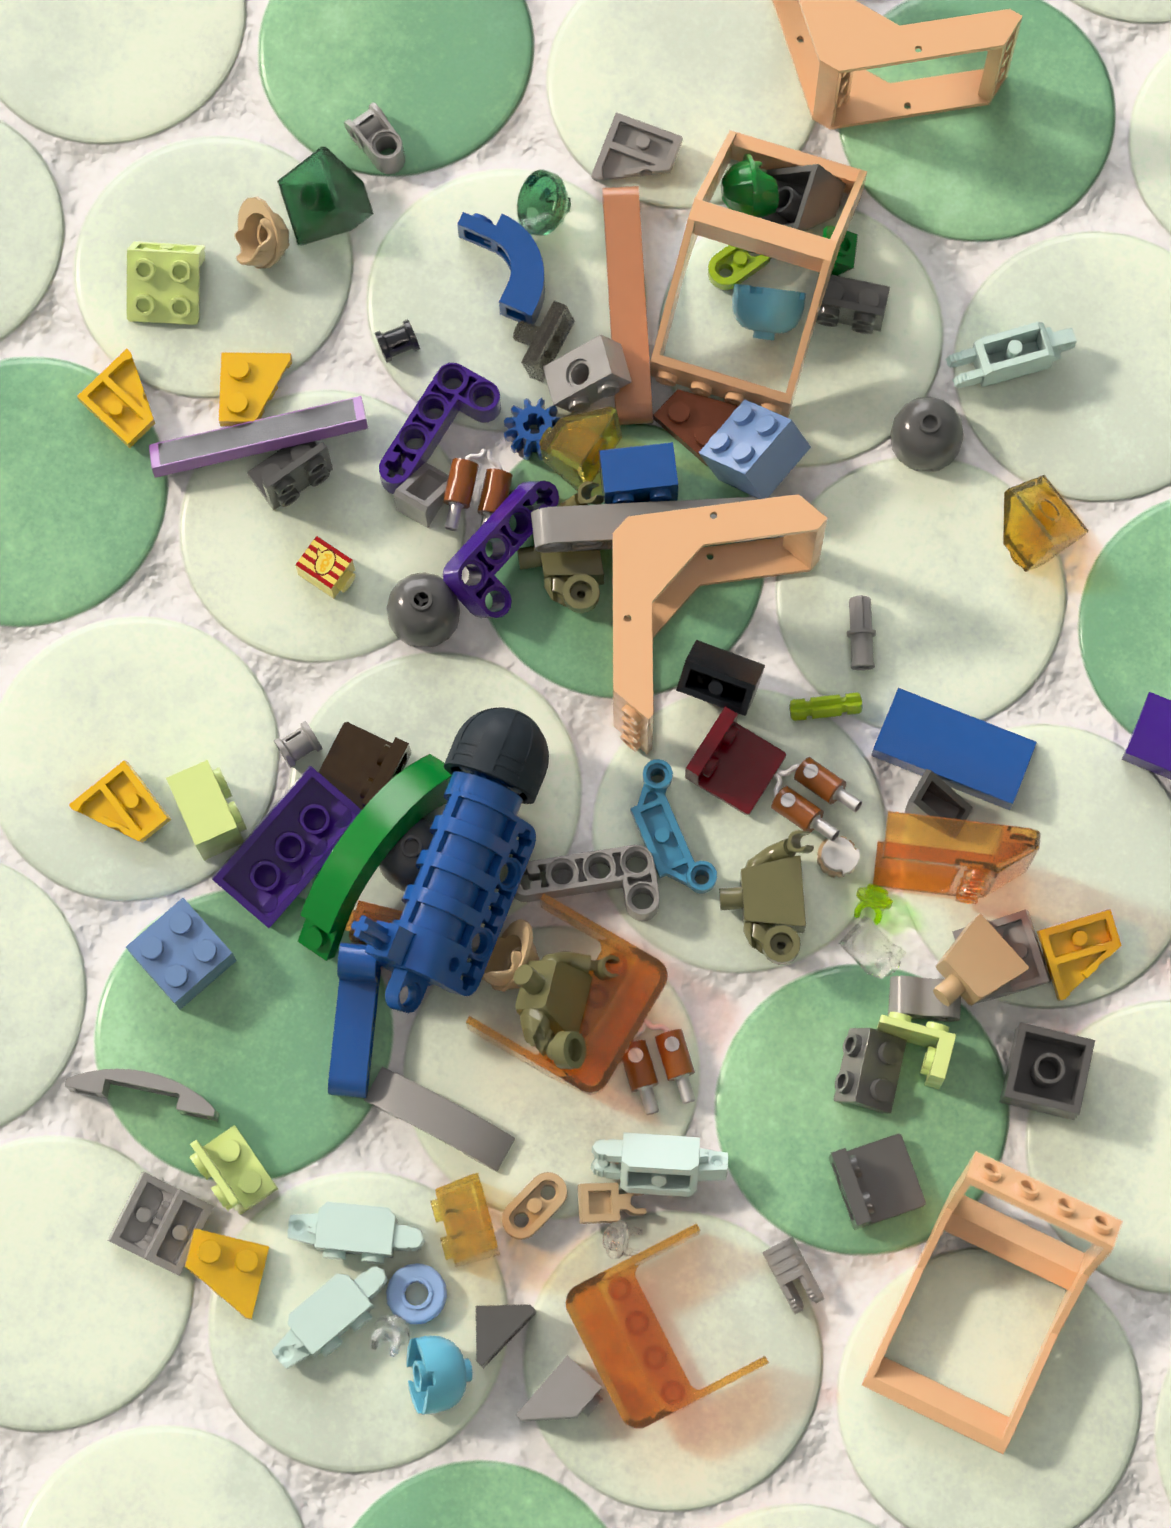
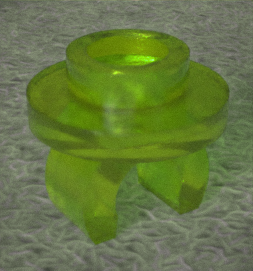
[854,884,893,925]

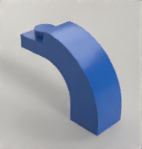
[457,212,545,328]

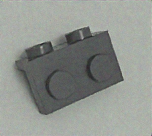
[834,1028,907,1113]

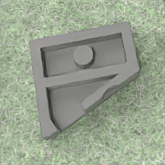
[591,112,683,181]

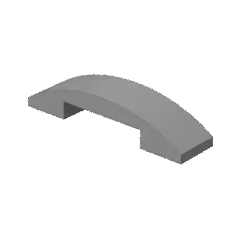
[364,1067,515,1172]
[65,1069,219,1121]

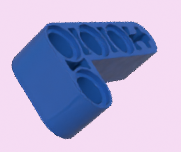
[328,943,381,1098]

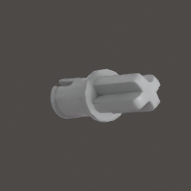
[847,595,876,670]

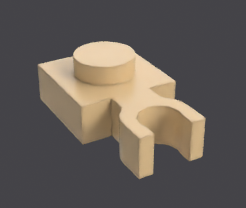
[578,1183,646,1224]

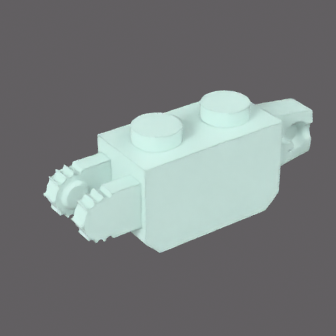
[946,322,1077,389]
[591,1133,728,1197]
[288,1202,426,1264]
[272,1266,389,1369]

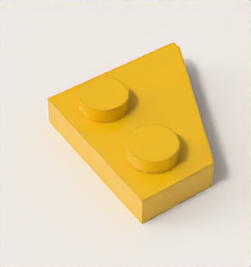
[219,352,292,426]
[69,760,172,843]
[1037,909,1122,1001]
[184,1228,269,1319]

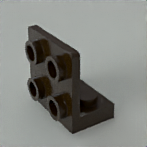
[319,722,411,810]

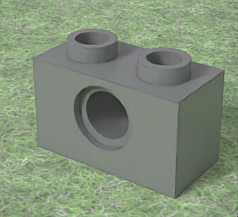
[543,335,632,414]

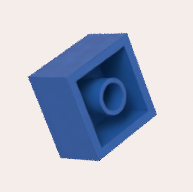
[599,442,678,504]

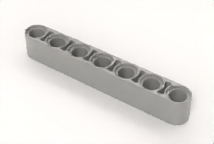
[531,496,780,553]

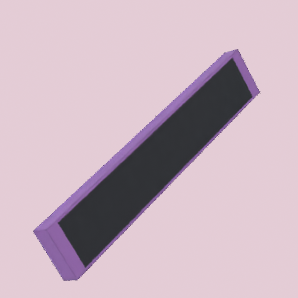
[149,396,368,478]

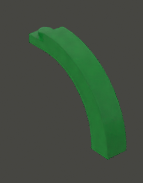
[297,754,452,961]

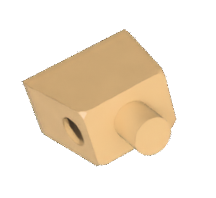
[933,913,1030,1006]

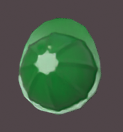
[721,154,779,217]

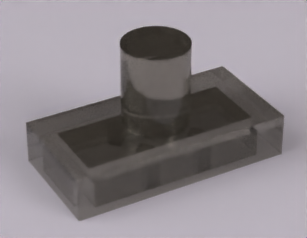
[513,301,575,382]

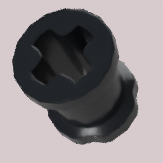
[375,319,420,363]

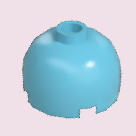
[732,284,806,341]
[406,1336,472,1415]

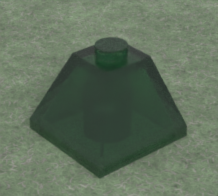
[277,147,374,245]

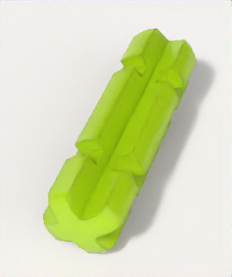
[789,692,863,721]

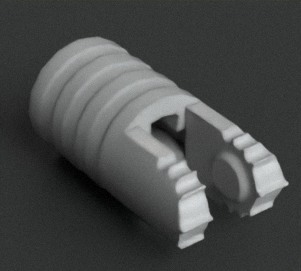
[762,1237,824,1314]

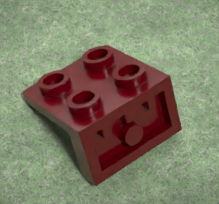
[685,706,786,815]

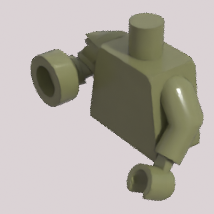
[517,481,604,613]
[719,830,814,965]
[513,951,620,1069]

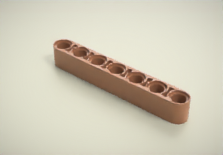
[602,186,653,425]

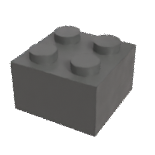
[1000,1022,1095,1120]

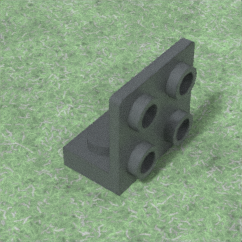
[812,272,890,334]
[247,441,333,510]
[829,1134,926,1230]

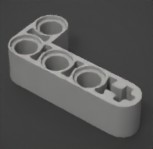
[514,845,659,921]

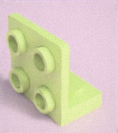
[127,242,205,325]
[876,1012,956,1089]
[190,1125,278,1215]

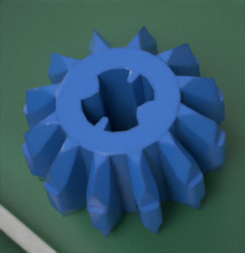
[504,398,565,460]

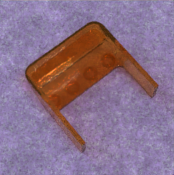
[873,811,1041,904]
[466,893,668,1095]
[566,1223,769,1429]

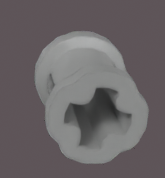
[274,721,323,768]

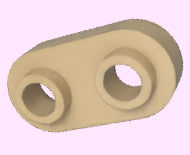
[502,1172,567,1240]

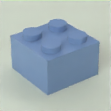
[699,399,811,499]
[126,898,237,1010]

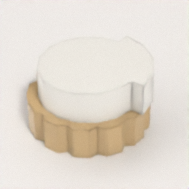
[817,836,860,878]

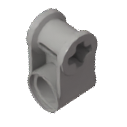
[344,102,405,174]

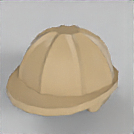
[234,197,290,268]
[482,919,540,992]

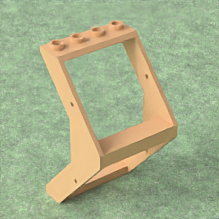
[772,0,1023,130]
[650,130,867,418]
[613,494,828,754]
[862,1151,1122,1454]

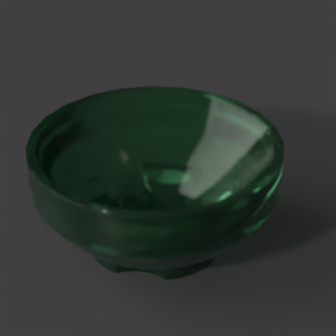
[517,169,571,236]

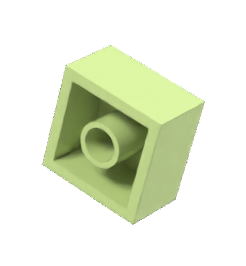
[166,760,247,860]

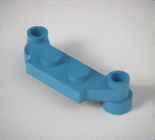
[630,759,717,894]

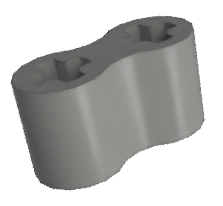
[888,976,961,1022]

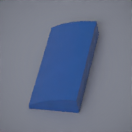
[871,688,1037,810]

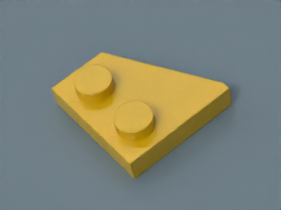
[77,348,156,448]

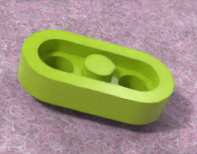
[708,245,771,290]

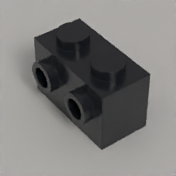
[676,640,765,716]

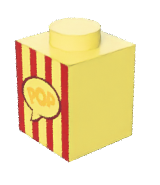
[295,536,356,599]

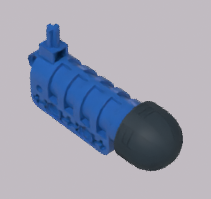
[351,707,549,1013]

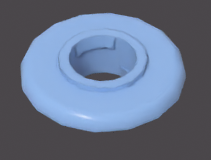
[386,1263,447,1325]

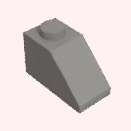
[516,1356,603,1422]

